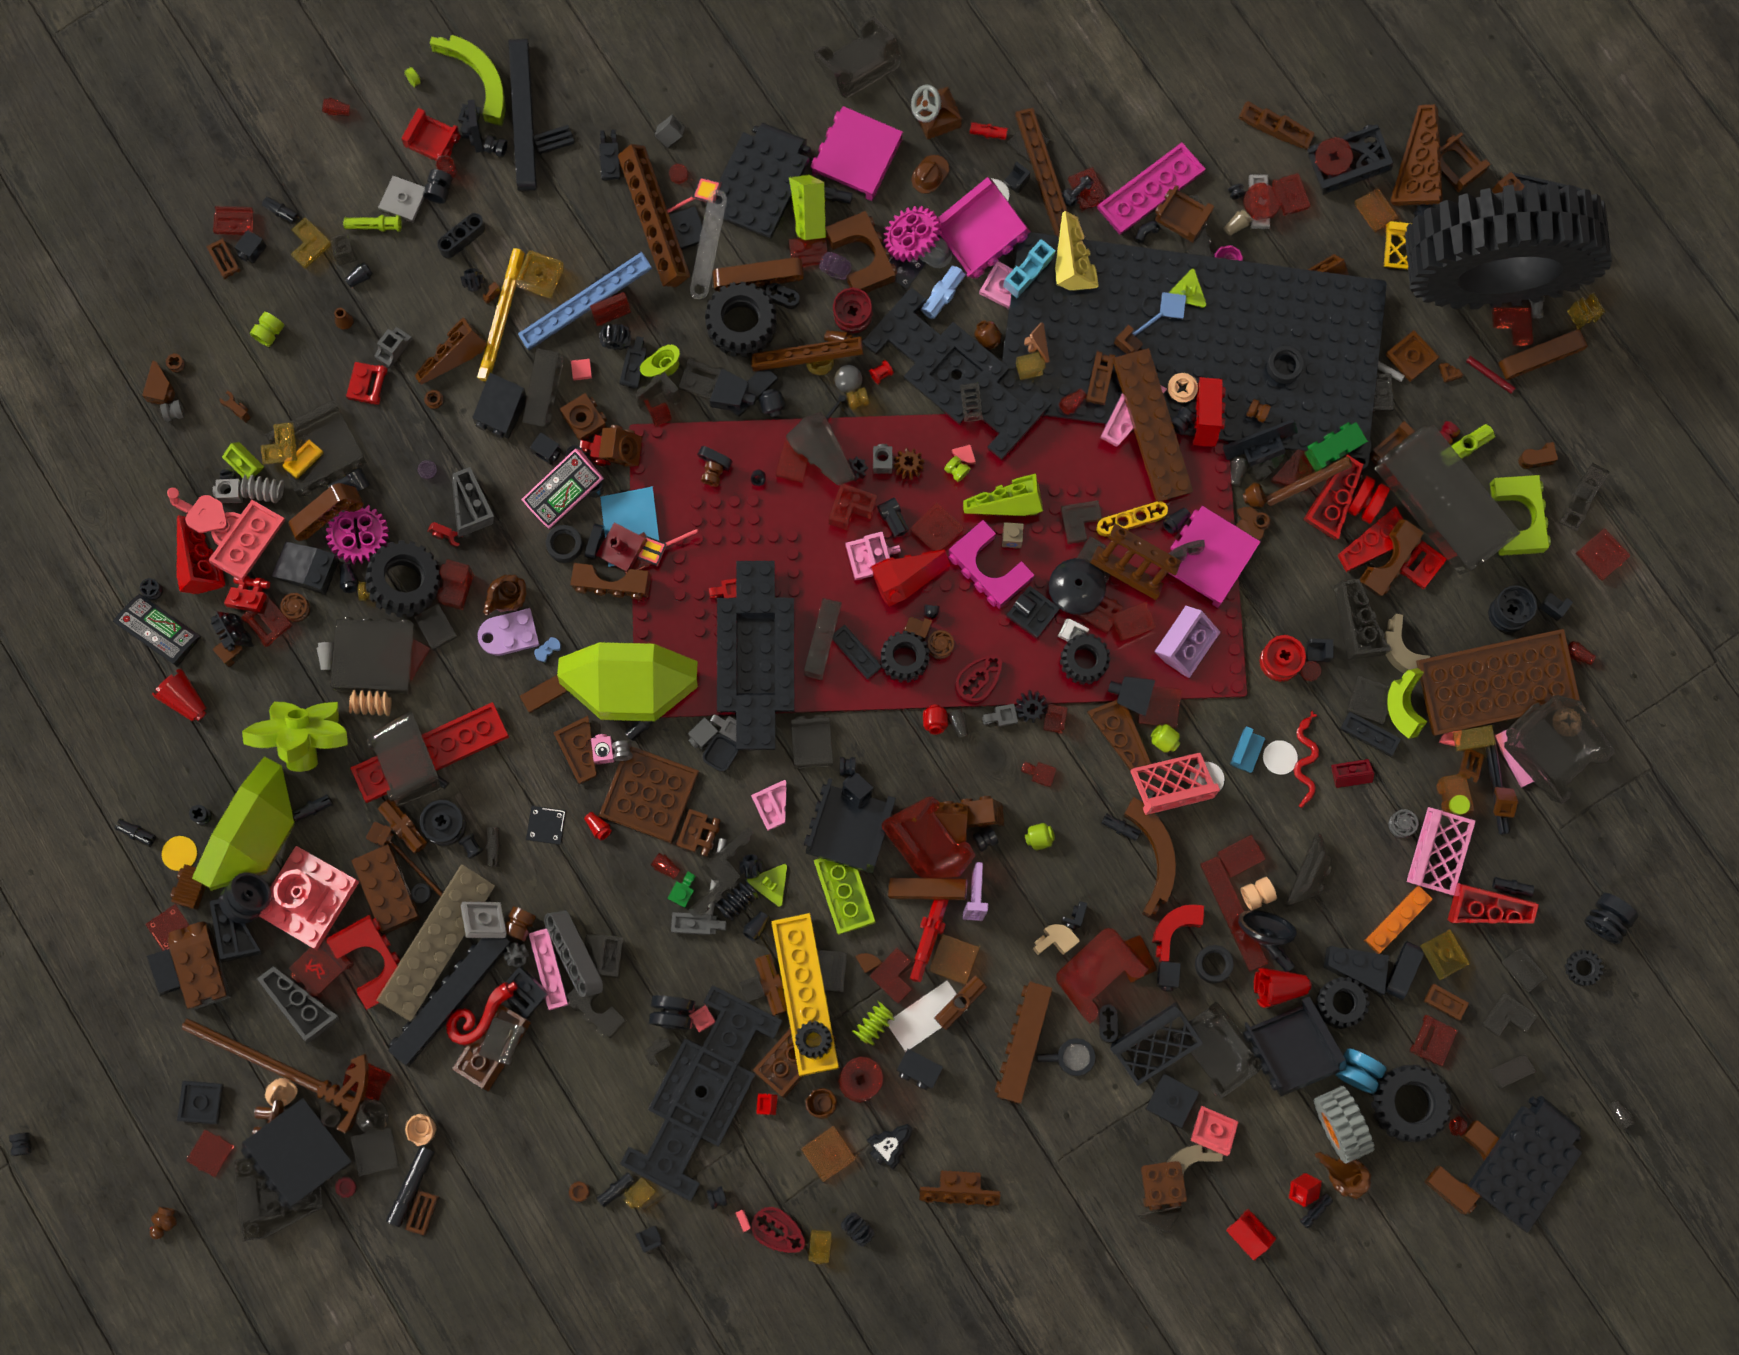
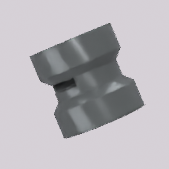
[160,400,185,422]

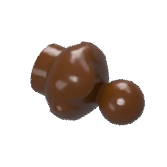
[150,1207,177,1239]

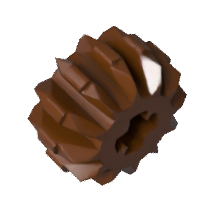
[893,448,925,480]

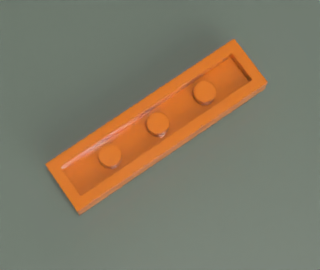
[1364,885,1432,954]

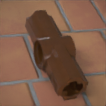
[378,799,428,854]
[755,954,788,1016]
[934,976,987,1030]

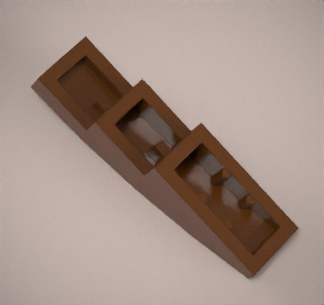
[1238,101,1315,149]

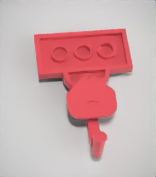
[167,488,285,581]

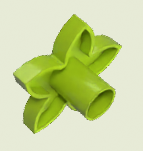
[242,701,348,772]

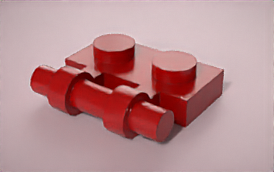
[224,576,270,613]

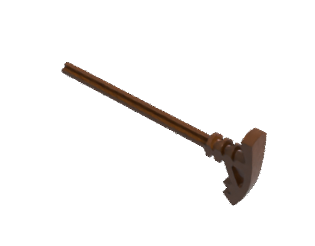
[182,1018,369,1133]

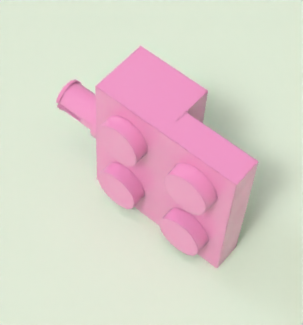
[845,532,901,580]

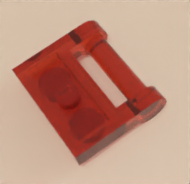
[241,596,293,647]
[1409,1015,1458,1066]

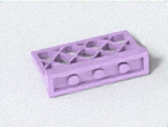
[963,863,988,921]

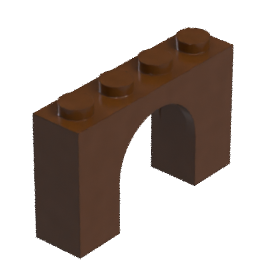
[825,211,897,293]
[1424,1120,1499,1214]

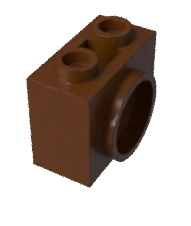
[560,393,607,442]
[599,425,642,467]

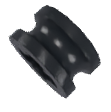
[1228,184,1246,200]

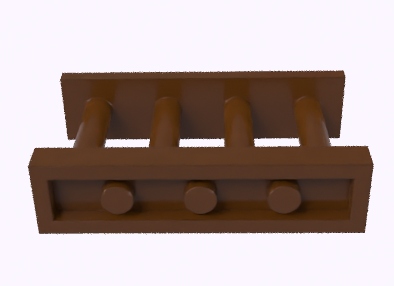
[1090,524,1181,600]

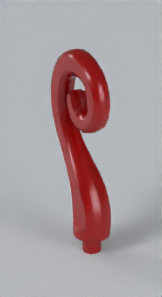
[446,981,518,1045]

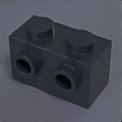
[897,1049,943,1091]

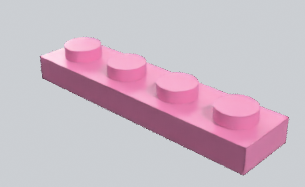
[529,929,568,1010]

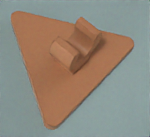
[1024,323,1049,363]

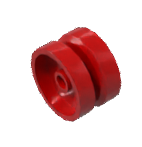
[1347,475,1390,524]
[1259,635,1306,682]

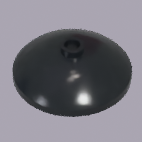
[1049,558,1106,615]
[1238,910,1297,946]

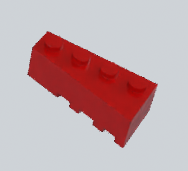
[1303,454,1363,540]
[1448,883,1539,923]

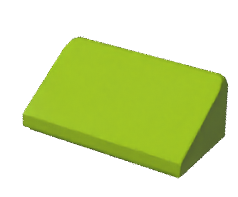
[222,442,264,480]

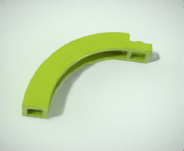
[430,35,505,126]

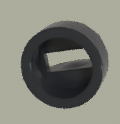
[220,468,236,479]
[751,469,766,486]
[924,605,940,619]

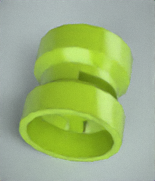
[944,456,970,482]

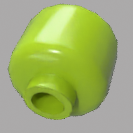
[1151,724,1180,753]
[1025,823,1055,850]

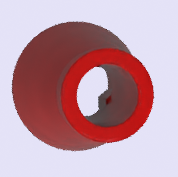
[584,812,612,841]

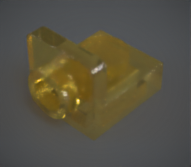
[624,1177,656,1209]

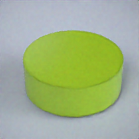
[405,67,421,87]
[1449,795,1470,815]

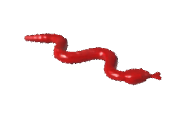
[1293,711,1319,808]

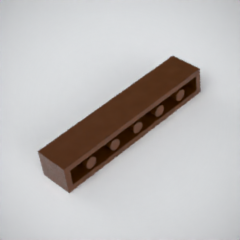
[994,982,1052,1104]

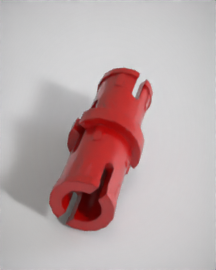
[970,122,1008,140]

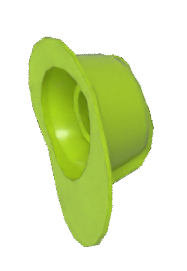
[640,345,680,377]

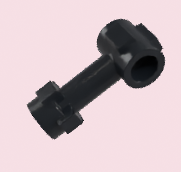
[1062,175,1094,207]

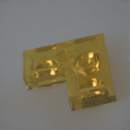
[291,218,332,269]
[261,423,297,464]

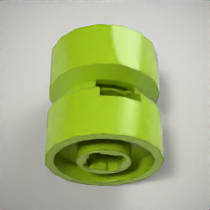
[249,311,285,347]

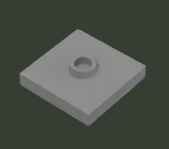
[378,176,425,222]
[461,902,506,938]

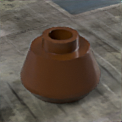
[1243,482,1266,507]

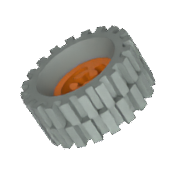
[1314,1086,1374,1163]

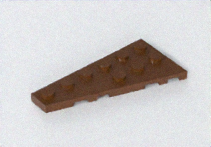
[1390,104,1443,205]

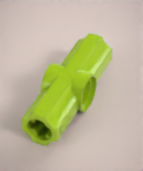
[1439,424,1495,467]

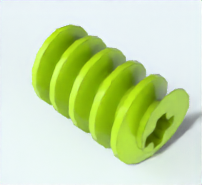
[852,1001,895,1045]

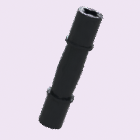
[386,1146,435,1227]

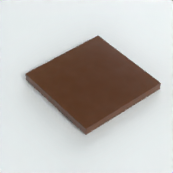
[599,746,699,844]

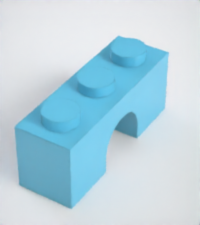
[1003,239,1055,298]

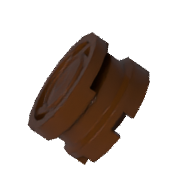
[280,593,310,622]
[927,630,954,660]

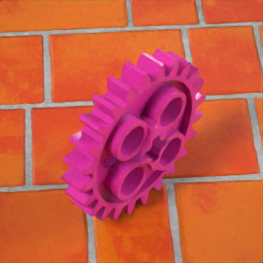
[883,206,942,262]
[326,505,389,564]

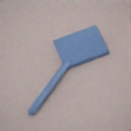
[1133,292,1186,336]

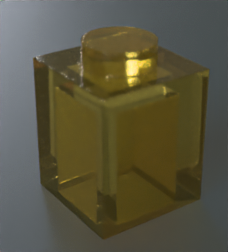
[1016,352,1045,380]

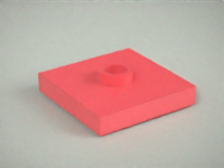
[1190,1106,1239,1156]

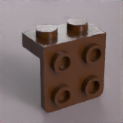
[1141,1161,1187,1210]

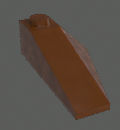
[415,317,487,385]

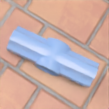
[921,266,965,319]

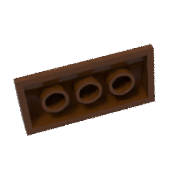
[452,1005,531,1092]
[753,1028,837,1099]

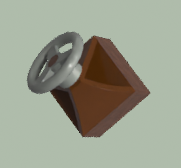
[911,85,962,140]

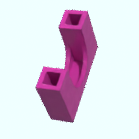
[948,520,1034,609]

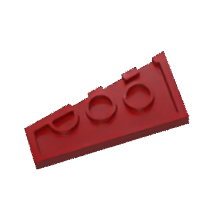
[1338,506,1404,572]

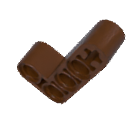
[289,483,364,541]

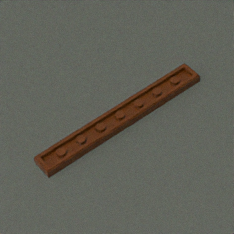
[1015,108,1068,236]

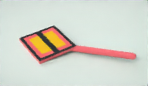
[638,529,698,566]

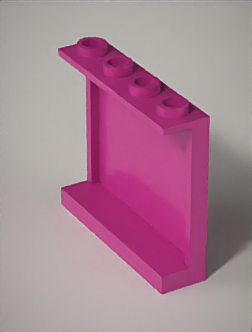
[811,106,903,201]
[938,177,1030,279]
[1168,506,1260,608]

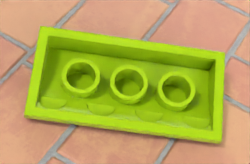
[814,858,876,935]

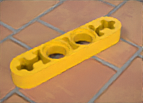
[1097,501,1168,537]

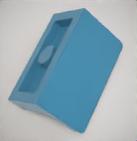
[1230,726,1265,773]

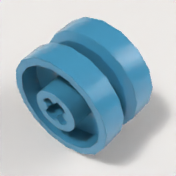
[1335,1049,1387,1094]

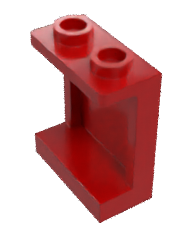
[401,108,460,164]

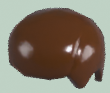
[806,1088,837,1119]

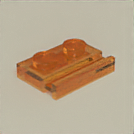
[1354,188,1398,232]

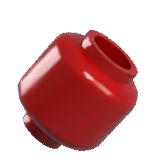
[923,704,948,734]

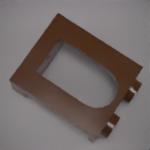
[1440,132,1490,192]

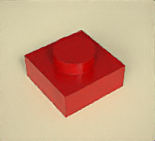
[756,1094,777,1115]

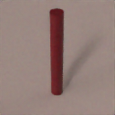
[1466,356,1516,394]

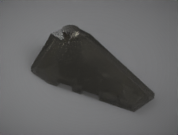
[786,412,855,485]

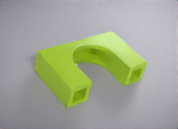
[1490,475,1551,556]

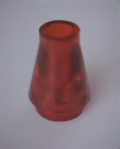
[322,97,350,116]
[1059,389,1087,415]
[1568,641,1596,665]
[651,852,680,879]

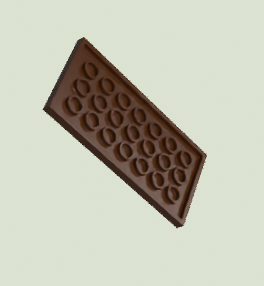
[1416,629,1581,736]

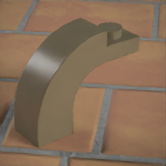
[1382,614,1430,673]
[1167,1145,1222,1174]

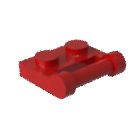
[346,362,388,405]
[1400,540,1447,589]

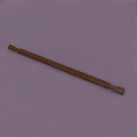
[389,841,443,897]

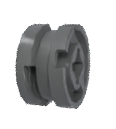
[1388,809,1419,838]

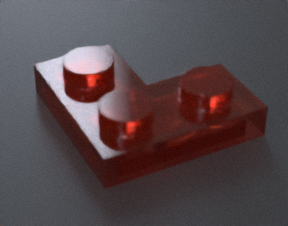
[1492,308,1533,345]
[869,948,912,1004]

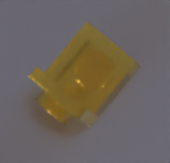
[809,1230,832,1264]

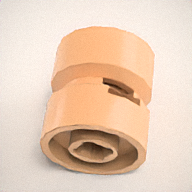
[1241,877,1277,911]

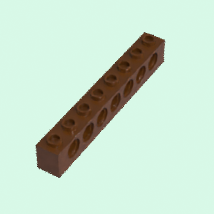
[618,144,690,287]

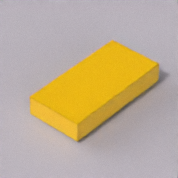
[283,440,324,479]

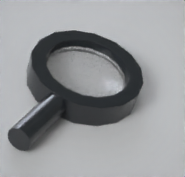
[1037,1038,1095,1076]

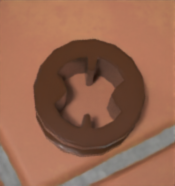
[166,354,185,373]

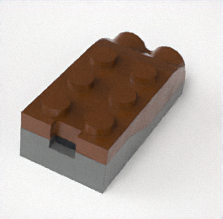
[168,922,231,1010]

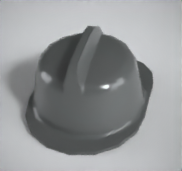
[918,237,952,268]

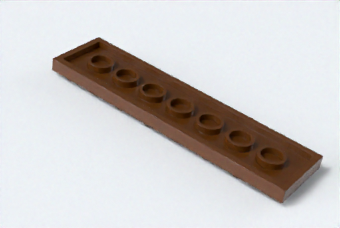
[1112,348,1193,502]

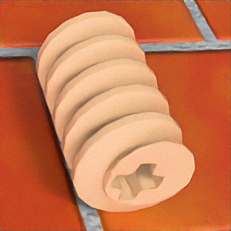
[349,690,392,716]

